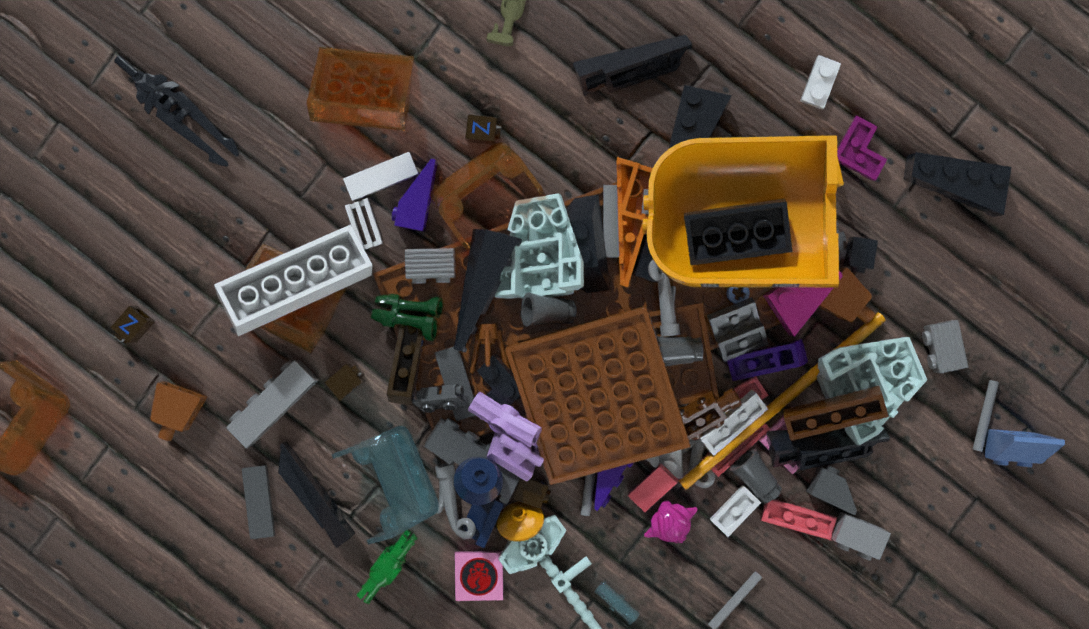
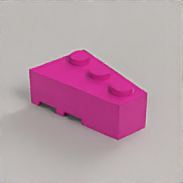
[763,271,843,337]

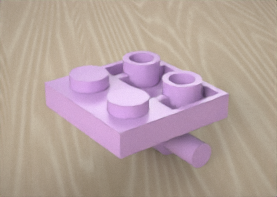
[487,433,544,482]

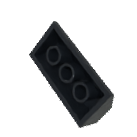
[684,199,793,266]

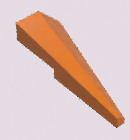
[616,157,653,287]

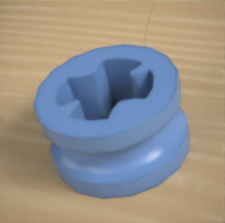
[726,287,750,304]

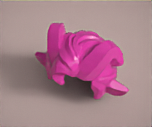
[644,501,698,543]

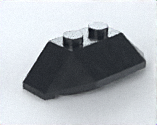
[566,195,611,293]

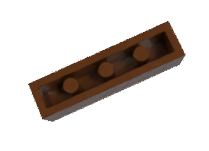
[783,386,889,441]

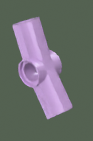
[468,392,542,447]

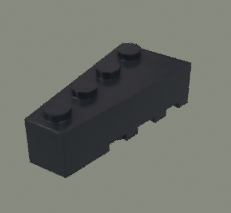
[669,85,732,149]
[903,152,1012,217]

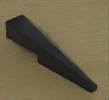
[454,229,522,353]

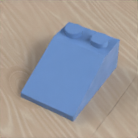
[985,429,1065,467]

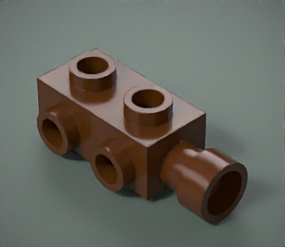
[679,388,742,440]

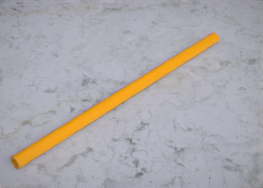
[679,312,886,490]

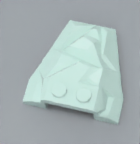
[494,193,584,299]
[817,337,927,446]

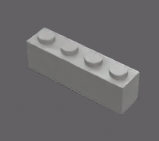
[226,359,319,448]

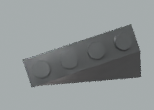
[425,417,520,505]

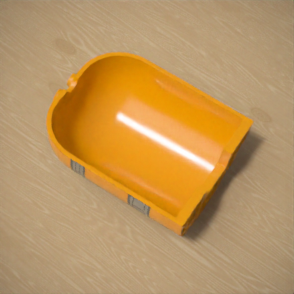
[643,136,839,288]

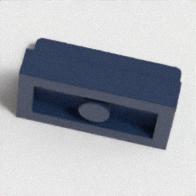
[462,497,504,548]

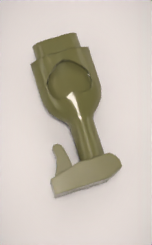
[487,0,526,46]

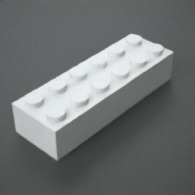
[214,225,372,336]

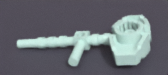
[498,515,602,629]

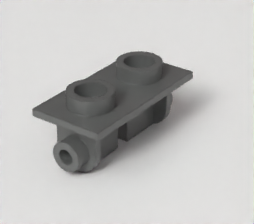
[412,384,467,413]

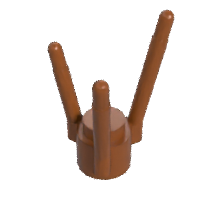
[470,324,510,374]

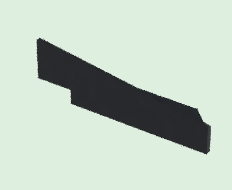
[573,35,693,96]
[767,425,890,470]
[278,441,356,548]

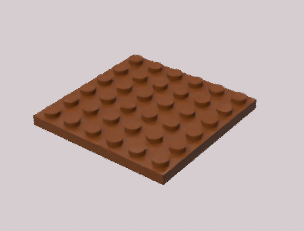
[505,306,691,485]

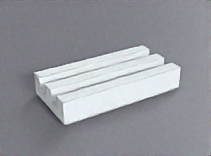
[345,198,383,250]

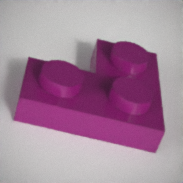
[837,116,887,181]

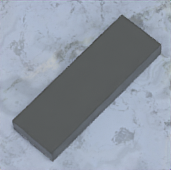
[435,347,475,421]
[242,465,276,539]

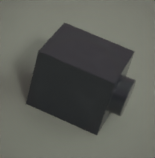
[844,237,878,273]

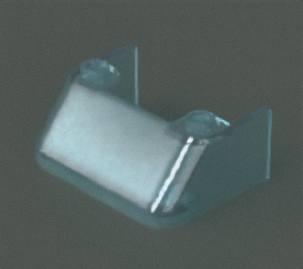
[331,426,439,545]

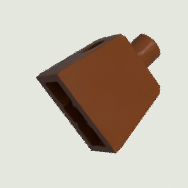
[819,267,875,324]
[150,381,207,441]

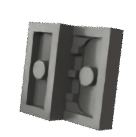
[707,297,768,362]

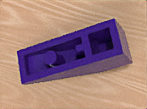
[392,159,438,232]
[727,339,808,381]

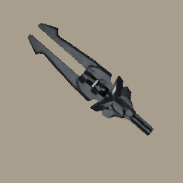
[114,55,239,167]

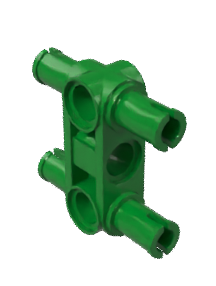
[357,529,418,604]

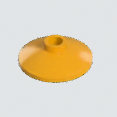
[496,501,544,541]

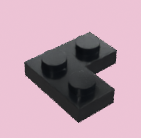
[477,354,521,406]

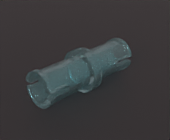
[594,581,640,625]

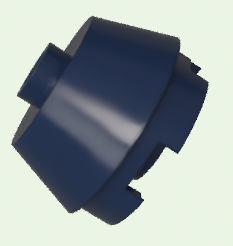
[454,457,503,505]

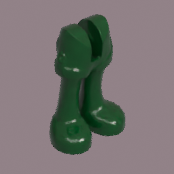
[371,294,443,341]

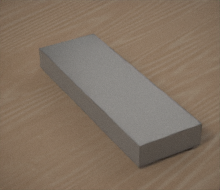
[603,185,619,258]

